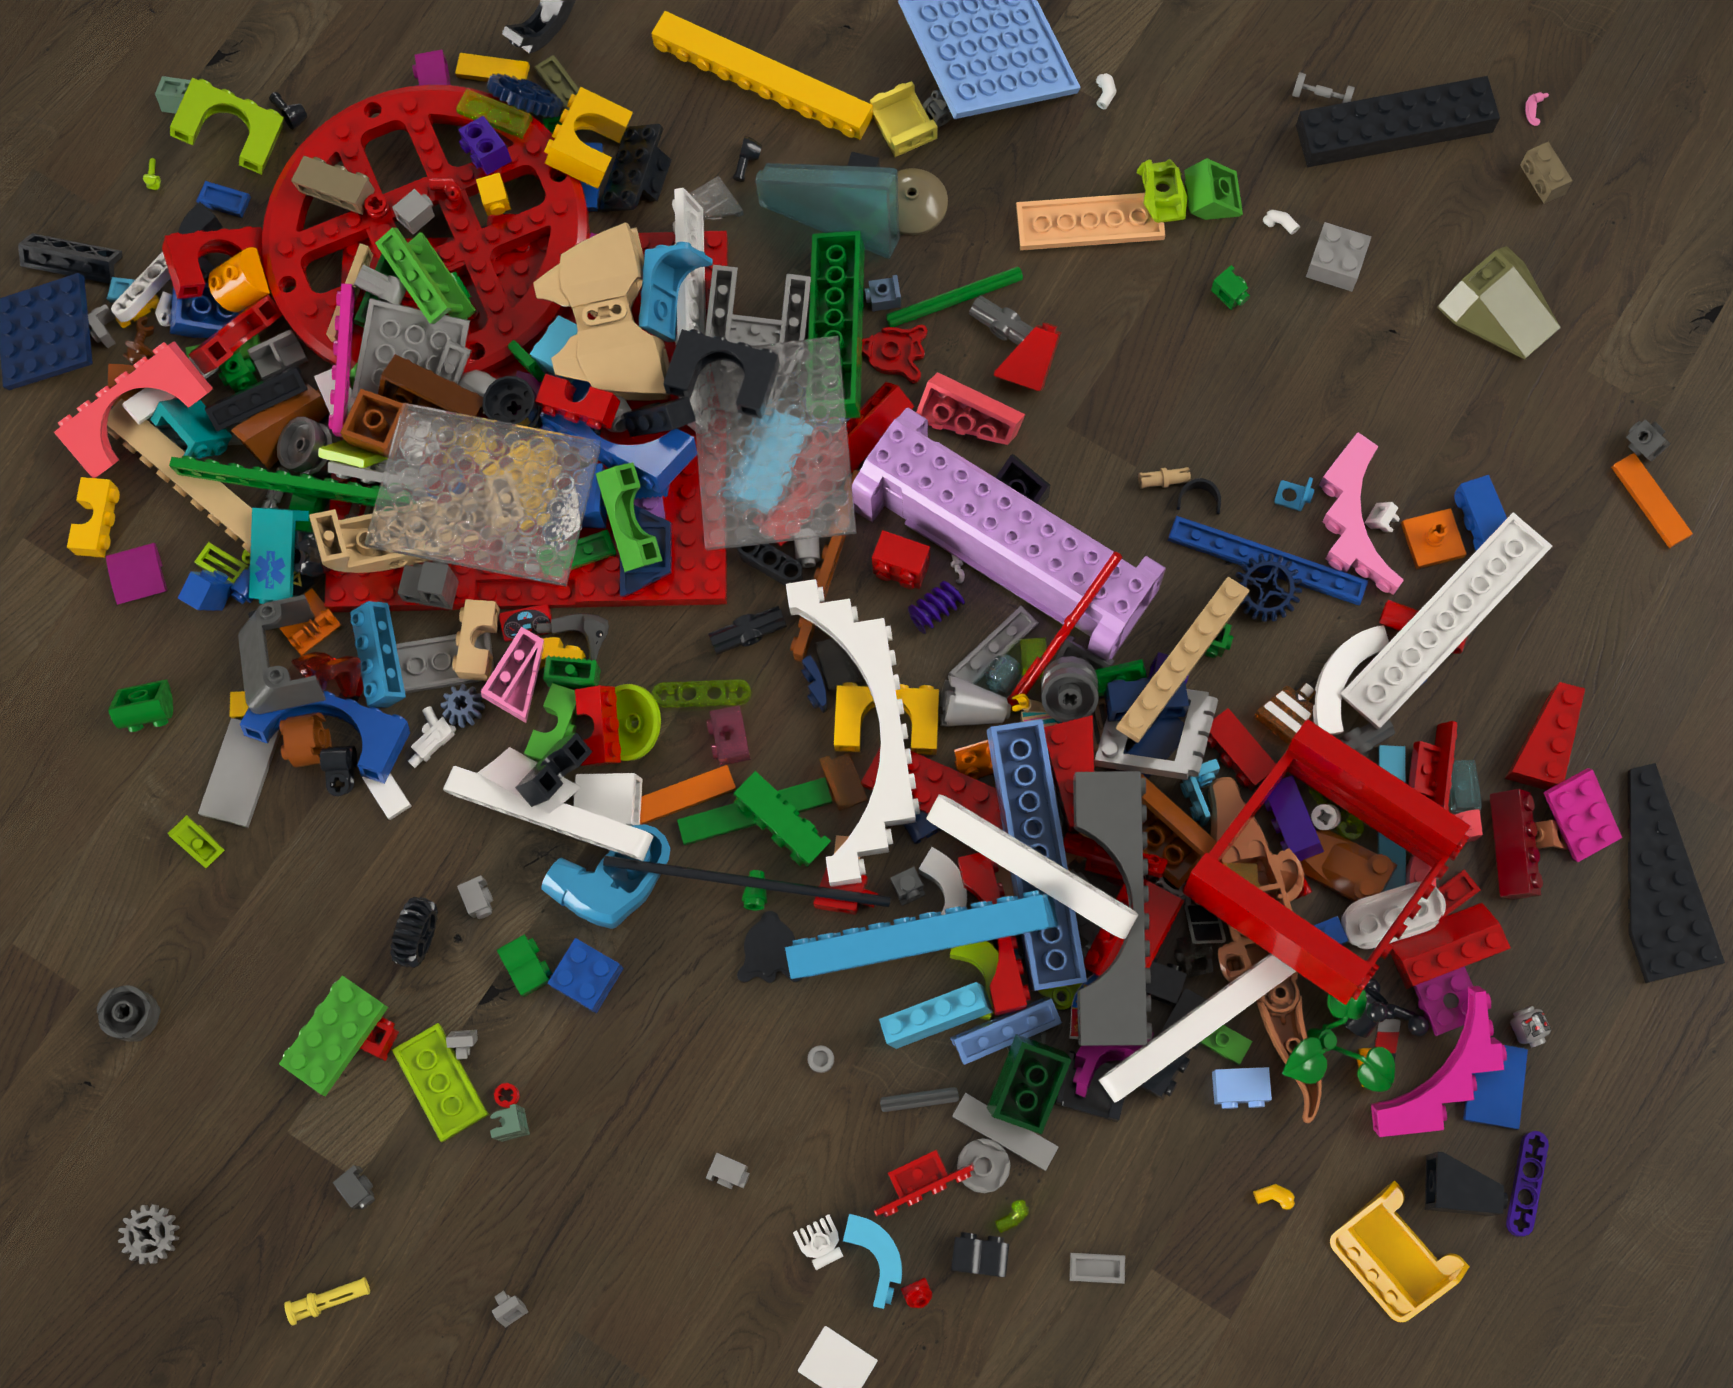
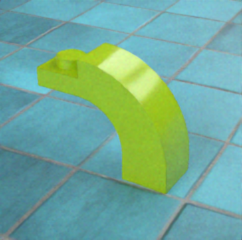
[950,941,999,1020]

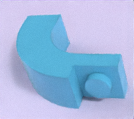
[843,1214,902,1309]

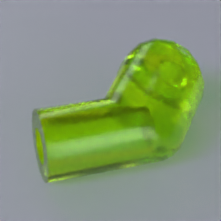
[995,1199,1029,1234]

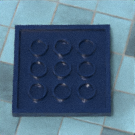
[0,273,93,390]

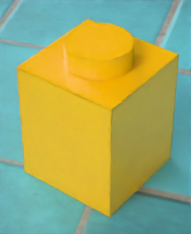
[476,173,511,216]

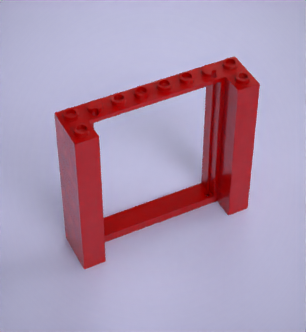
[1183,719,1470,1005]

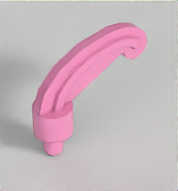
[1525,92,1549,126]

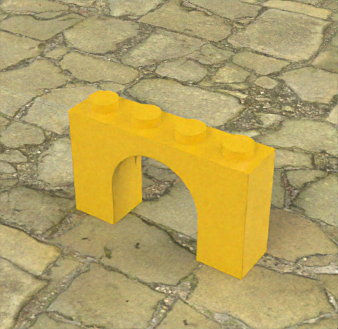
[544,87,633,189]
[834,682,939,755]

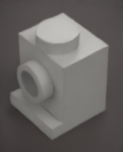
[457,875,493,919]
[706,1153,750,1189]

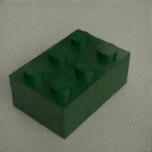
[987,1034,1072,1134]

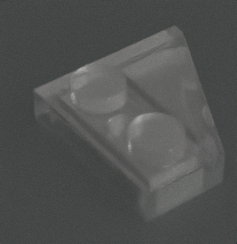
[689,176,744,220]

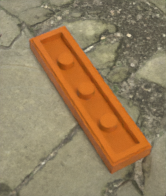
[1611,453,1693,549]
[640,765,737,825]

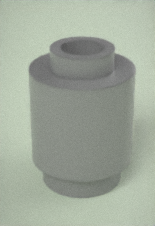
[794,529,821,568]

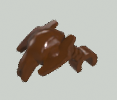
[123,316,155,365]

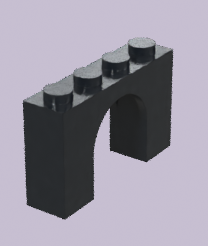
[663,329,780,419]

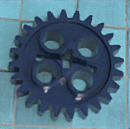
[487,73,564,118]

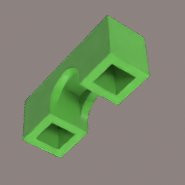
[524,683,581,762]

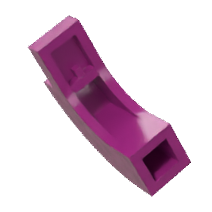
[1073,1032,1154,1097]

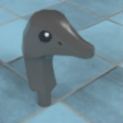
[537,613,609,661]

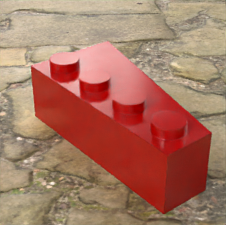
[1504,682,1585,790]
[1044,715,1094,833]

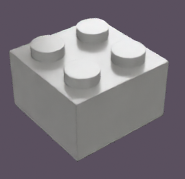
[1306,222,1372,291]

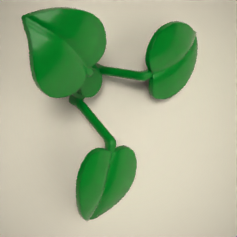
[1282,990,1395,1092]

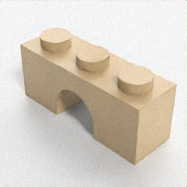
[452,599,500,681]

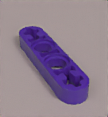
[1506,1131,1549,1237]

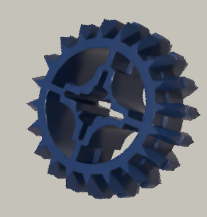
[1235,553,1302,622]

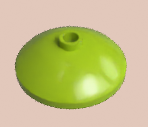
[615,684,661,761]

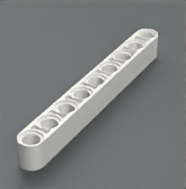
[443,766,654,861]
[927,795,1138,939]
[1099,953,1296,1103]

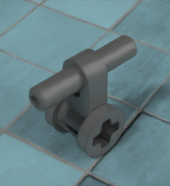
[923,90,953,127]

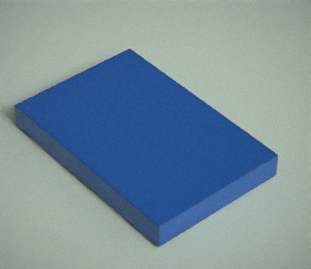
[1463,1045,1528,1130]

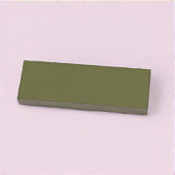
[534,55,579,110]

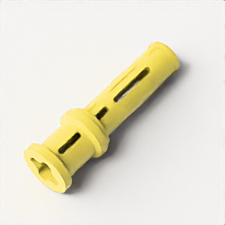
[284,1277,370,1326]

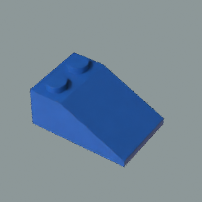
[170,283,246,338]

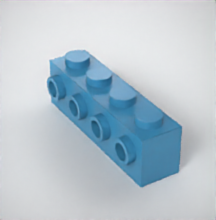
[350,601,406,708]

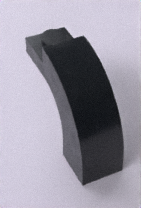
[502,0,576,53]
[178,202,223,283]

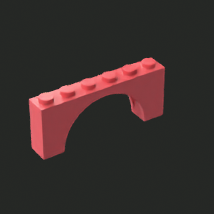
[54,341,213,478]

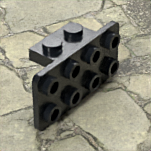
[599,124,672,212]

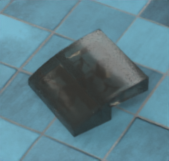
[815,638,866,691]

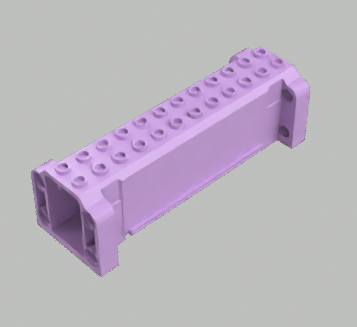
[852,408,1166,661]

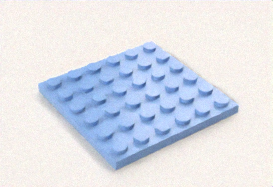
[898,0,1081,119]

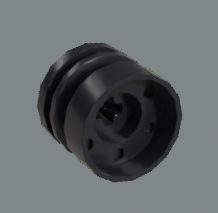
[483,376,542,440]

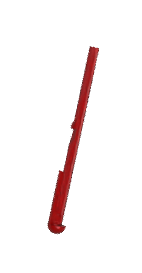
[1007,552,1123,712]

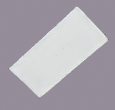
[477,747,581,814]

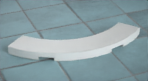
[1313,625,1389,735]

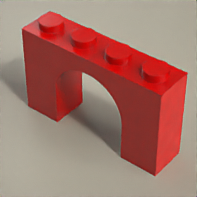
[162,226,270,299]

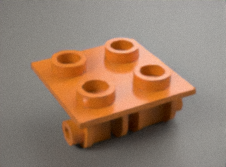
[279,588,341,656]
[954,740,993,779]

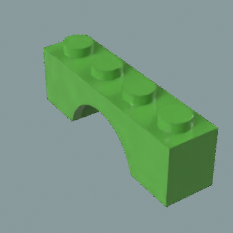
[596,462,663,572]

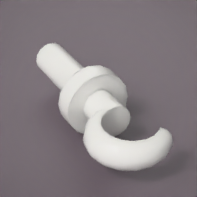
[950,555,965,584]

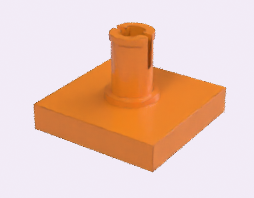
[1401,508,1466,570]

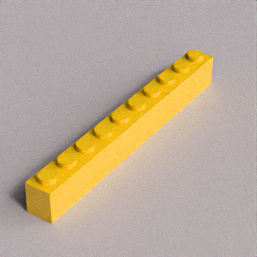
[651,11,873,140]

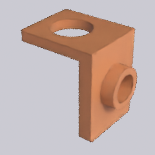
[1535,820,1568,850]

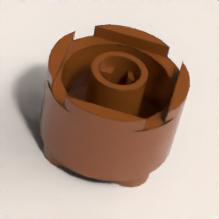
[279,712,332,767]

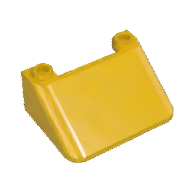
[1330,1180,1470,1322]

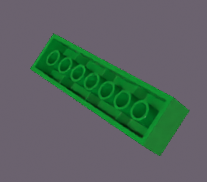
[806,231,865,420]

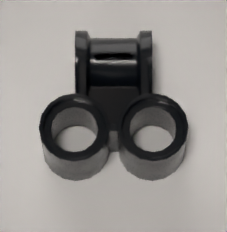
[320,745,357,796]

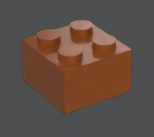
[340,389,413,460]

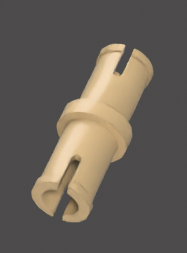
[1138,467,1191,489]

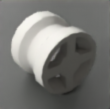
[1311,804,1341,830]

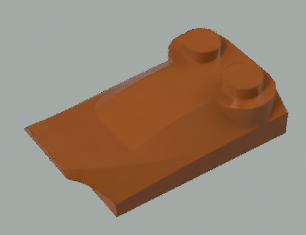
[1300,829,1397,902]

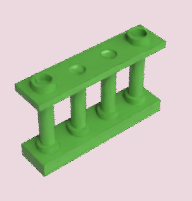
[375,227,476,324]

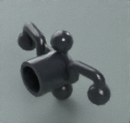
[1339,978,1429,1038]

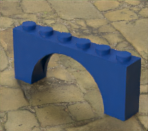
[540,379,698,494]
[240,691,410,784]

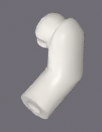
[1096,73,1116,109]
[1263,210,1300,235]

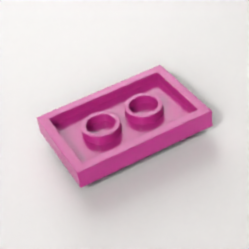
[1543,768,1622,862]

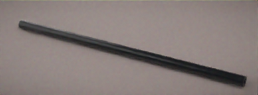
[603,856,891,907]

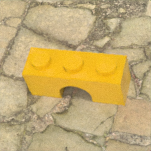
[67,477,120,558]

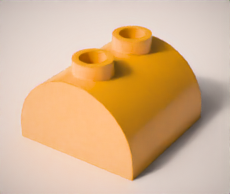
[208,247,270,313]

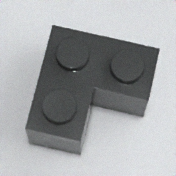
[398,560,459,610]

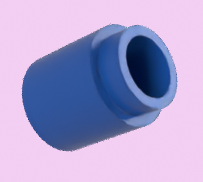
[230,566,254,604]

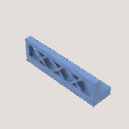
[950,997,1062,1065]

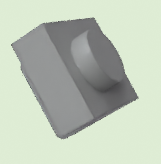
[88,304,116,348]

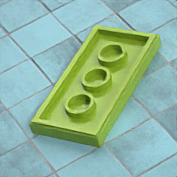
[392,1023,489,1143]

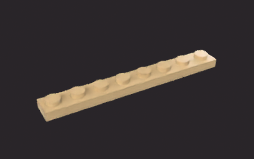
[1116,577,1249,743]

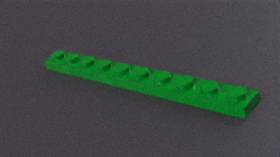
[169,455,417,509]

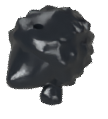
[294,530,331,578]

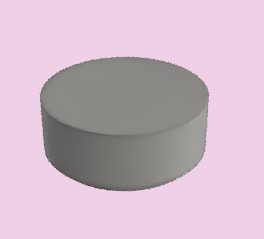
[808,1045,834,1073]

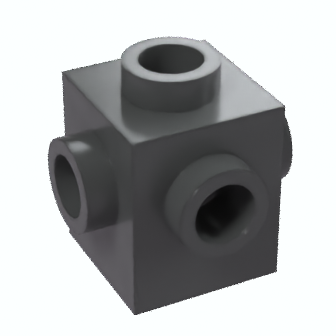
[1626,419,1671,461]

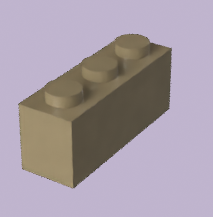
[291,156,375,215]

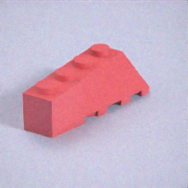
[916,372,1025,445]

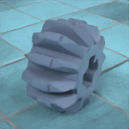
[441,684,485,728]

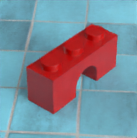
[535,374,621,430]
[575,685,621,766]

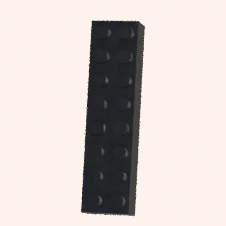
[1296,76,1500,168]

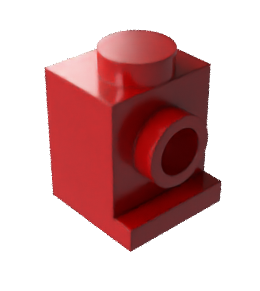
[359,1017,399,1061]

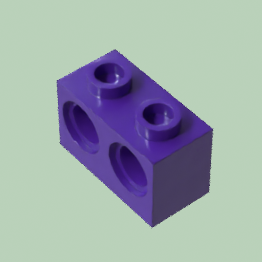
[458,116,512,175]

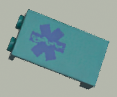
[249,508,309,604]

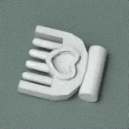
[793,1214,844,1270]

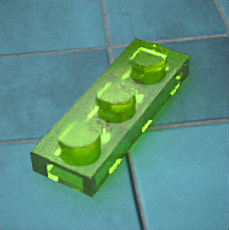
[456,89,533,139]

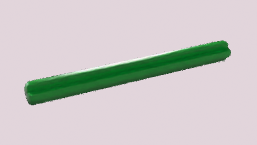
[886,267,1023,327]

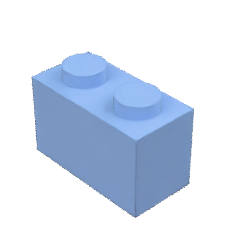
[1212,1067,1272,1109]

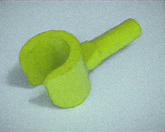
[143,158,161,190]

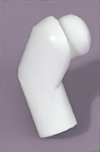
[155,291,172,327]

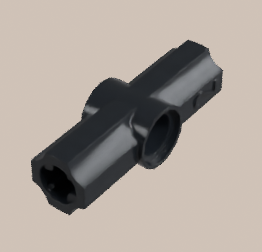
[708,606,787,655]

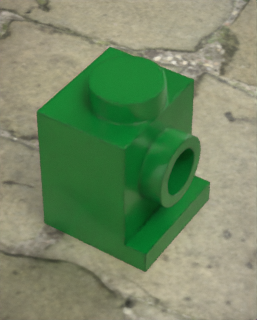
[1211,265,1250,310]

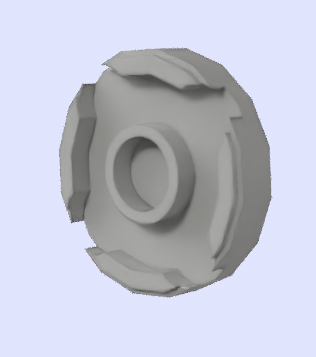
[957,1138,1011,1194]

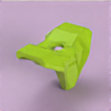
[1137,159,1187,223]

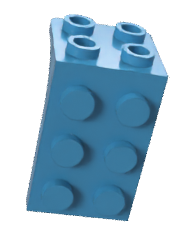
[639,242,713,342]

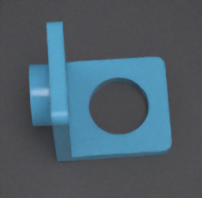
[1274,477,1314,511]

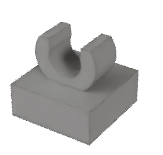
[446,1030,478,1059]
[492,1290,528,1327]

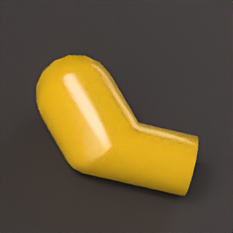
[1253,1184,1295,1210]

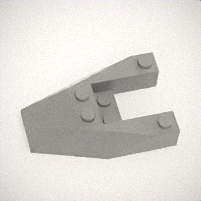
[705,265,811,416]

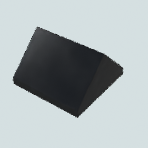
[996,454,1051,506]

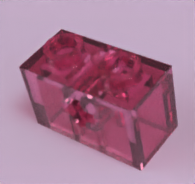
[706,705,751,766]

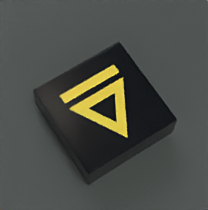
[293,571,315,596]

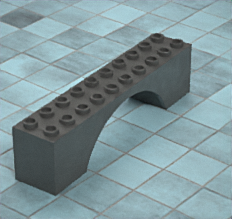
[1073,771,1152,1046]

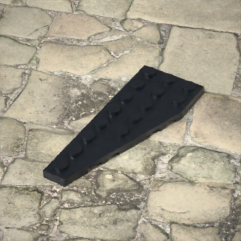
[1628,763,1725,983]

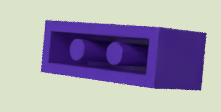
[1264,775,1324,861]

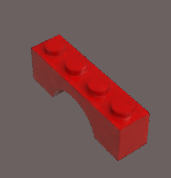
[188,294,283,374]

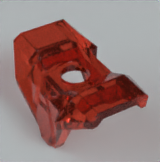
[291,651,361,698]

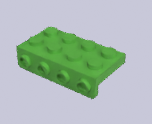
[279,976,388,1096]

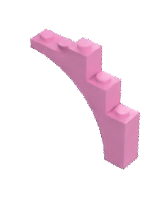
[1319,432,1404,595]

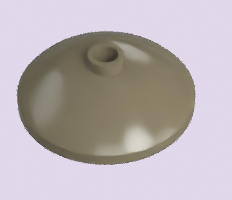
[876,168,948,236]

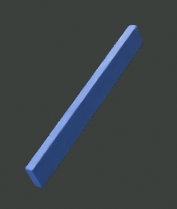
[1167,516,1368,605]

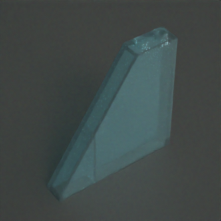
[755,163,900,259]

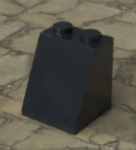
[1425,1152,1508,1216]

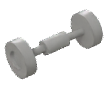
[1292,72,1355,103]

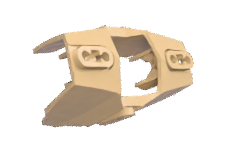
[533,222,670,401]

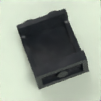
[1055,1051,1125,1122]

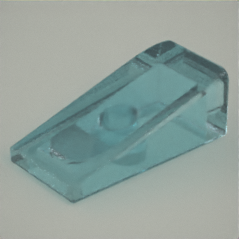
[1450,760,1482,812]

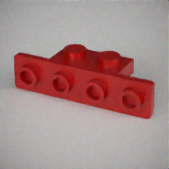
[1409,721,1457,811]
[1063,833,1168,880]
[874,1149,975,1218]

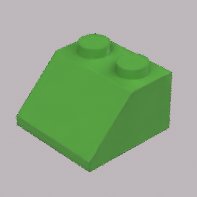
[1184,158,1243,220]

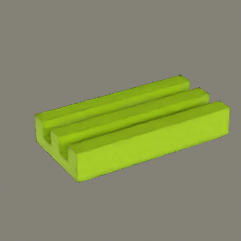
[194,542,249,583]

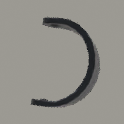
[1177,478,1221,515]

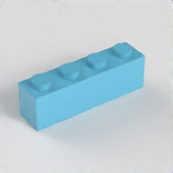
[879,982,993,1049]

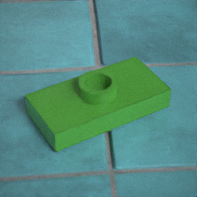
[1201,1025,1253,1065]

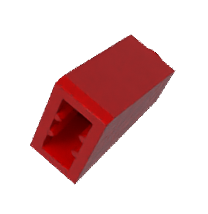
[994,323,1062,391]

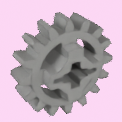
[118,1204,180,1264]

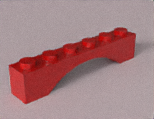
[958,853,1031,1016]

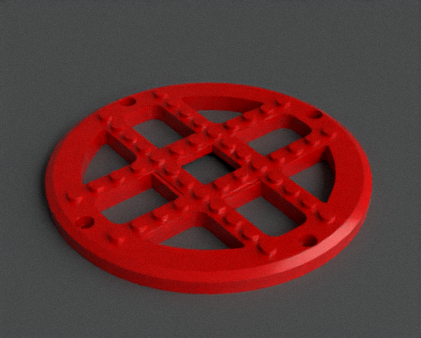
[262,85,590,377]

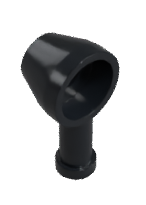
[269,92,307,130]
[733,136,762,182]

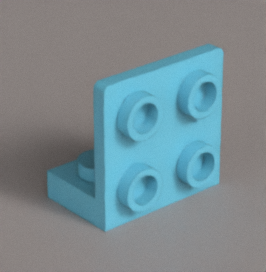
[1180,759,1220,827]

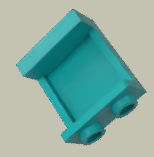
[150,399,232,459]

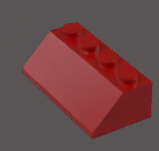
[1084,879,1184,977]
[1390,903,1511,989]

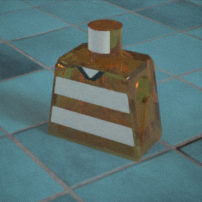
[1254,683,1316,746]

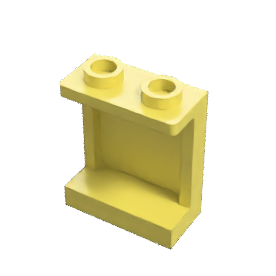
[870,81,937,157]

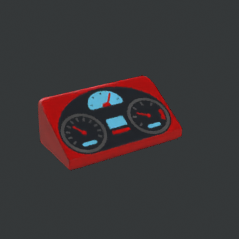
[499,604,552,642]

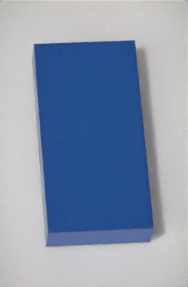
[196,181,251,218]

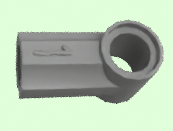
[354,264,407,305]

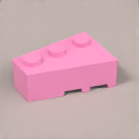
[481,627,544,723]

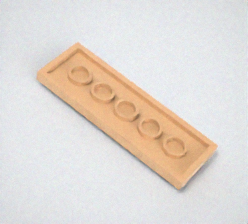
[1016,193,1165,250]

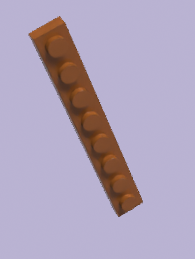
[790,470,860,662]

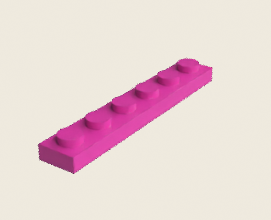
[329,284,355,437]

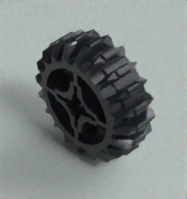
[390,897,438,968]

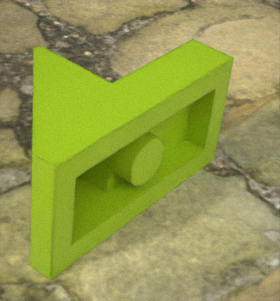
[168,815,225,868]

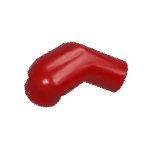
[429,178,462,201]

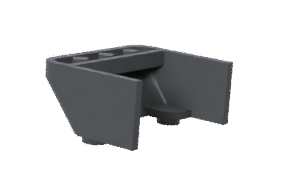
[238,595,326,714]

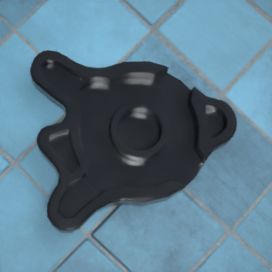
[737,911,803,983]

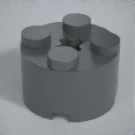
[97,985,161,1042]

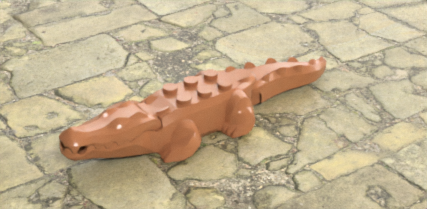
[1208,777,1322,1123]

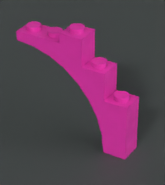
[1371,986,1507,1137]

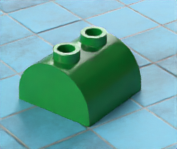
[108,679,173,732]

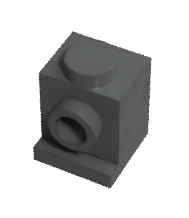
[890,867,925,906]
[332,1165,375,1209]

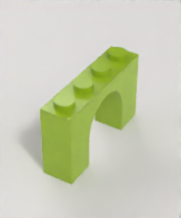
[170,78,284,175]

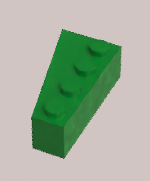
[733,771,831,867]

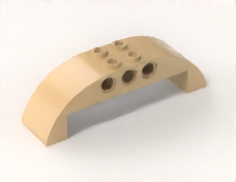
[309,474,525,573]

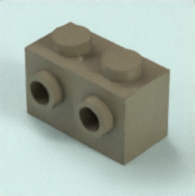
[1520,141,1573,204]

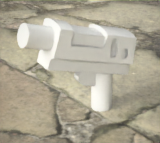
[408,706,456,768]

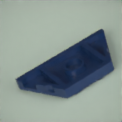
[620,505,672,597]

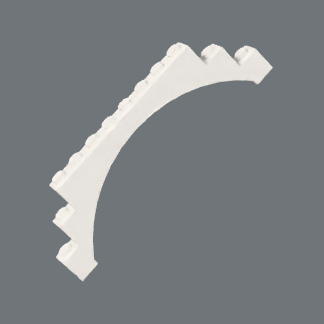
[786,579,920,887]

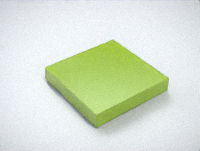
[318,440,388,468]

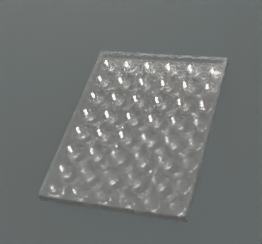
[693,336,857,550]
[364,403,602,587]

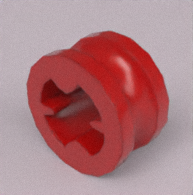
[364,193,389,219]
[494,1083,520,1108]

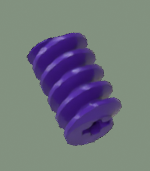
[908,581,965,634]

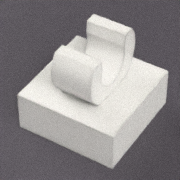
[1365,502,1400,532]

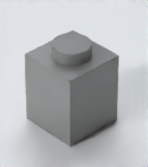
[392,189,435,234]

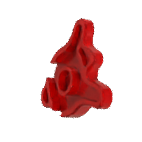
[862,324,928,383]

